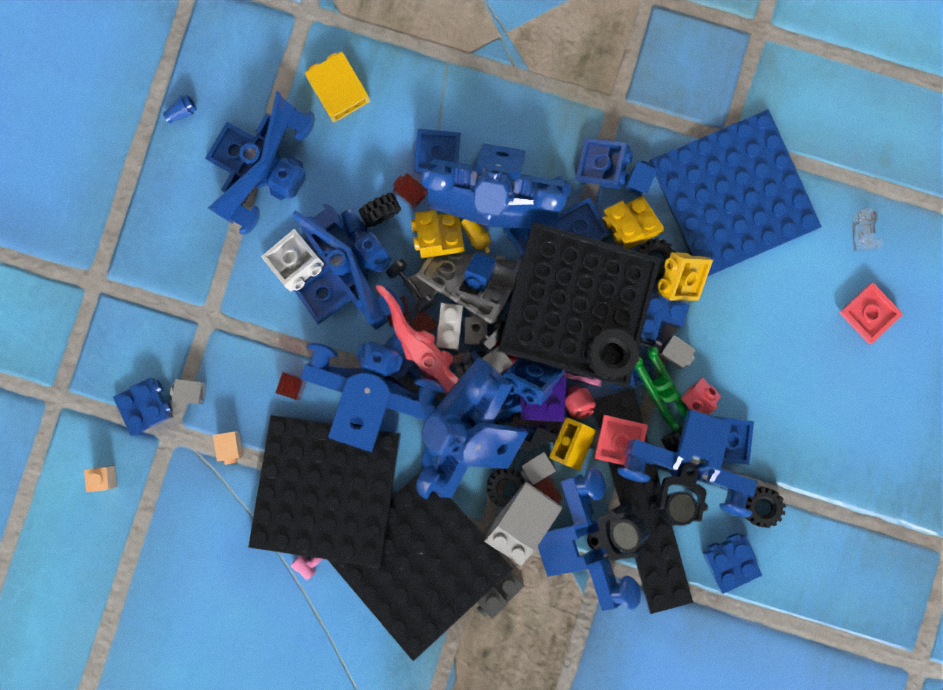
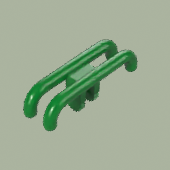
[635,347,689,431]

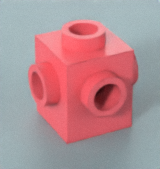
[680,377,721,415]

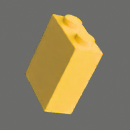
[305,52,370,123]

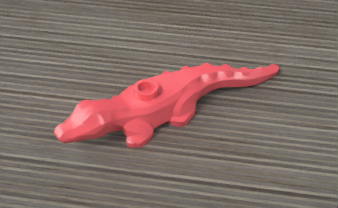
[376,285,460,395]

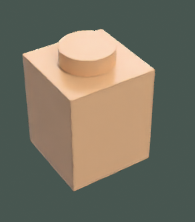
[213,431,244,465]
[84,466,117,492]

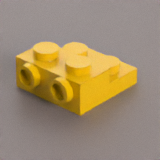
[602,195,664,249]
[411,210,465,259]
[658,252,713,301]

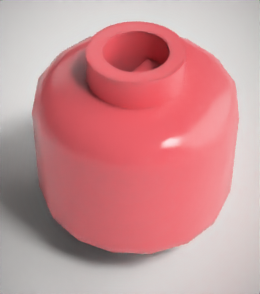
[565,386,596,420]

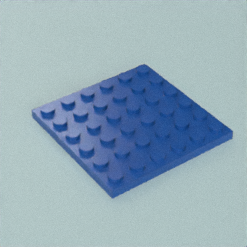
[649,109,822,277]

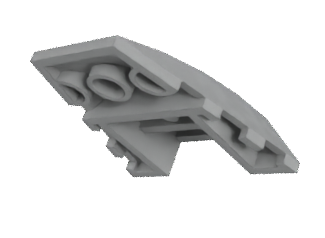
[417,252,522,324]

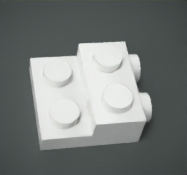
[261,229,324,292]

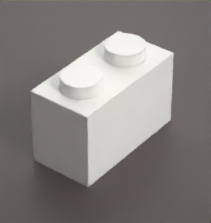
[436,303,463,351]

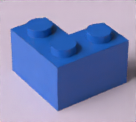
[641,293,690,342]

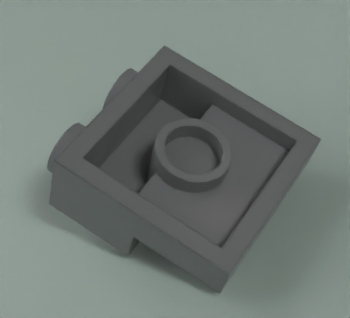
[477,572,524,619]

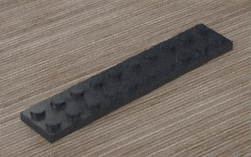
[593,389,693,614]

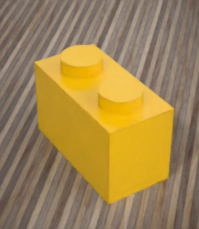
[549,417,597,471]

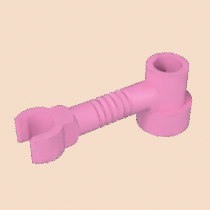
[290,556,323,580]

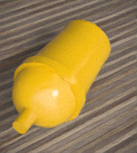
[460,219,491,254]

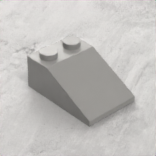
[485,482,562,566]

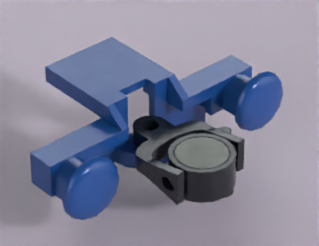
[617,409,758,526]
[538,467,649,611]

